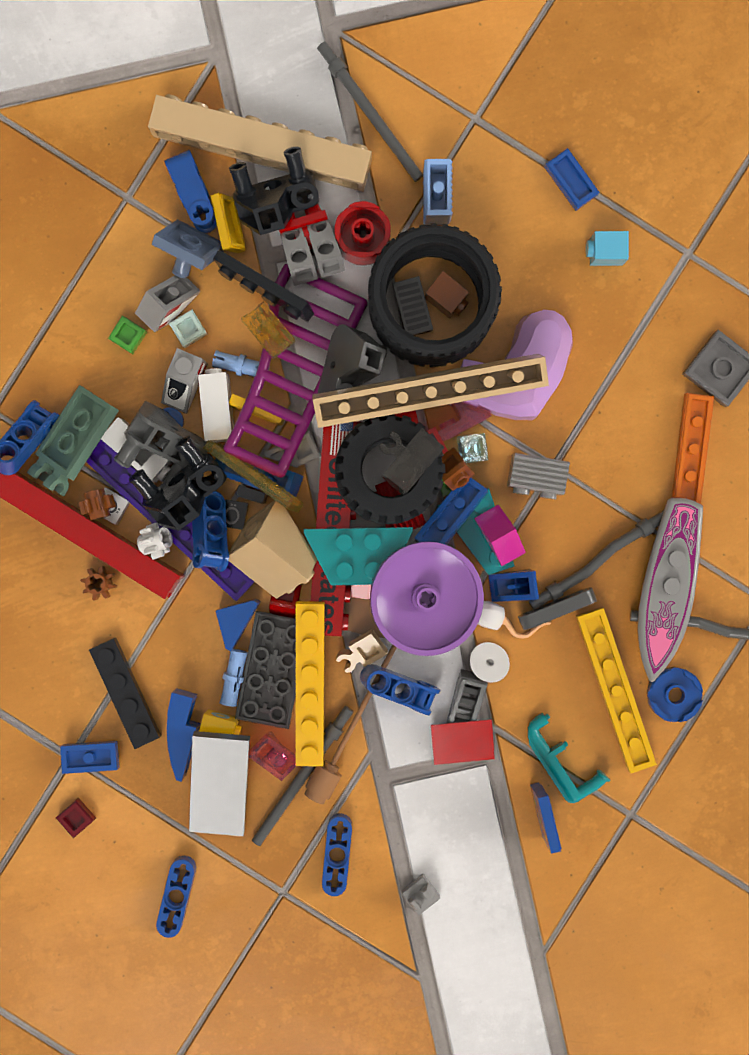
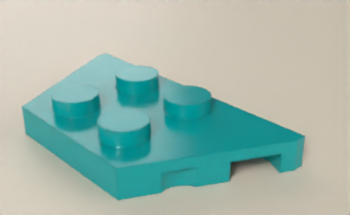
[304,527,413,585]

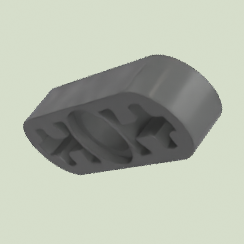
[518,587,597,630]

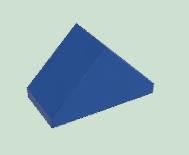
[488,569,539,602]
[215,599,261,651]

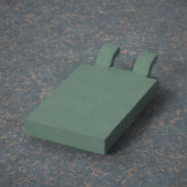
[27,385,119,496]

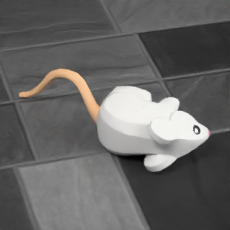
[478,601,551,639]

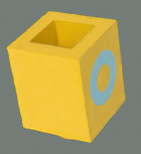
[199,709,242,735]

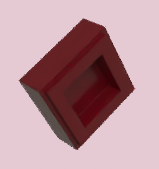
[56,798,96,839]

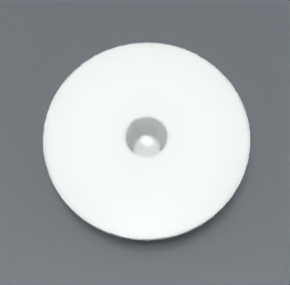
[470,642,510,683]

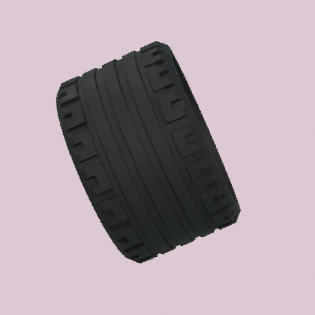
[368,223,502,367]

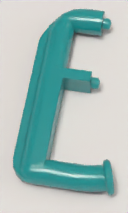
[528,712,610,803]

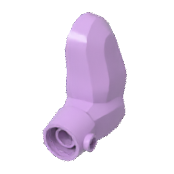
[460,310,573,420]

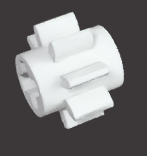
[137,523,173,560]

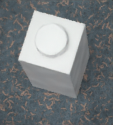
[198,368,234,443]
[101,417,174,483]

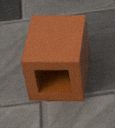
[425,271,469,319]

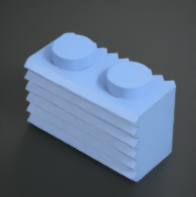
[423,159,453,225]

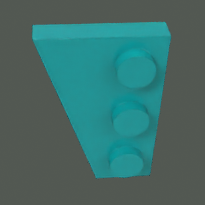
[437,488,515,575]

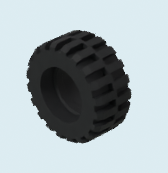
[335,414,445,524]

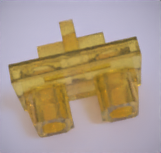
[241,302,295,359]

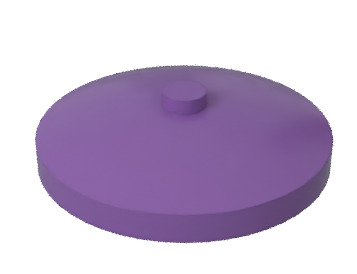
[370,541,484,656]

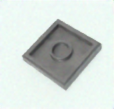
[682,330,749,407]

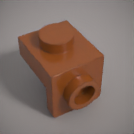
[442,447,475,491]

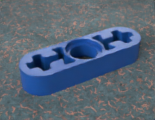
[322,813,352,896]
[156,856,196,938]

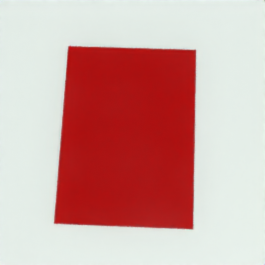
[431,719,495,765]

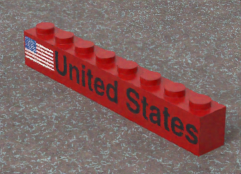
[310,421,363,637]

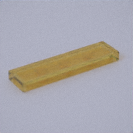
[203,440,304,513]

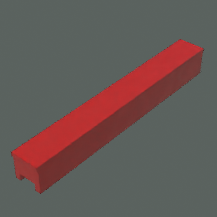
[0,472,185,599]

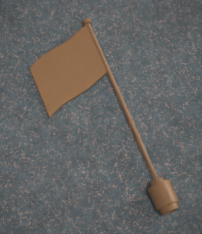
[304,585,397,804]

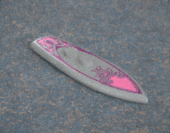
[638,498,703,682]

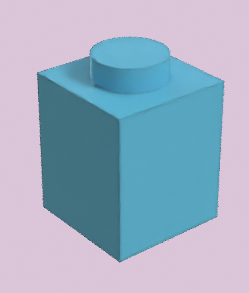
[585,231,629,266]

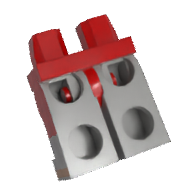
[279,204,345,286]

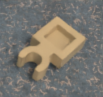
[336,629,388,673]

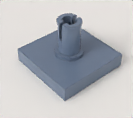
[152,219,224,278]

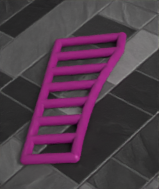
[224,263,368,478]

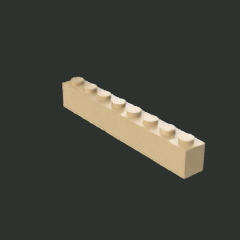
[148,94,372,192]
[313,354,549,428]

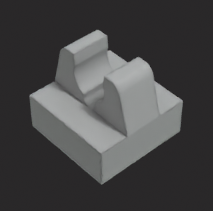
[402,874,440,915]

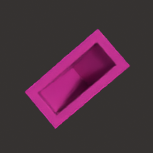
[474,505,526,566]

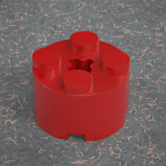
[335,201,391,266]

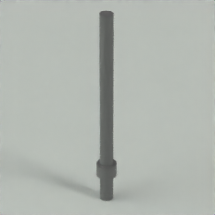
[317,41,423,182]
[252,706,354,846]

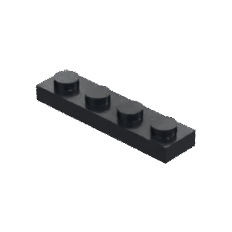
[213,250,314,322]
[89,638,161,749]

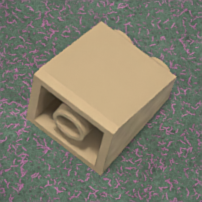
[229,498,317,599]

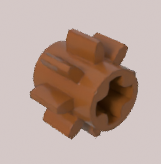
[78,489,116,521]
[80,566,117,601]

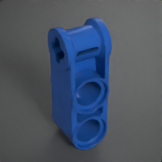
[164,150,217,233]
[0,400,60,475]
[192,491,229,572]
[360,664,441,716]

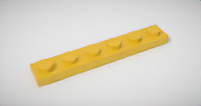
[296,601,325,766]
[576,607,657,774]

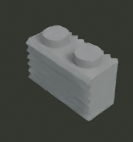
[507,453,570,500]

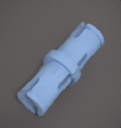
[212,350,270,377]
[219,649,248,707]

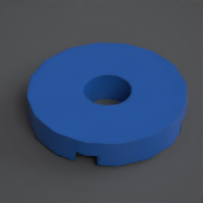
[647,667,703,722]

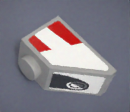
[135,275,200,332]
[161,348,208,414]

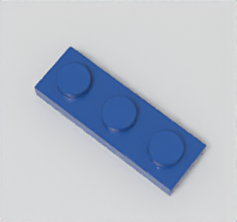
[414,478,488,545]

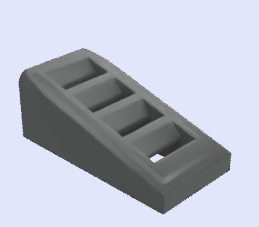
[446,669,488,724]

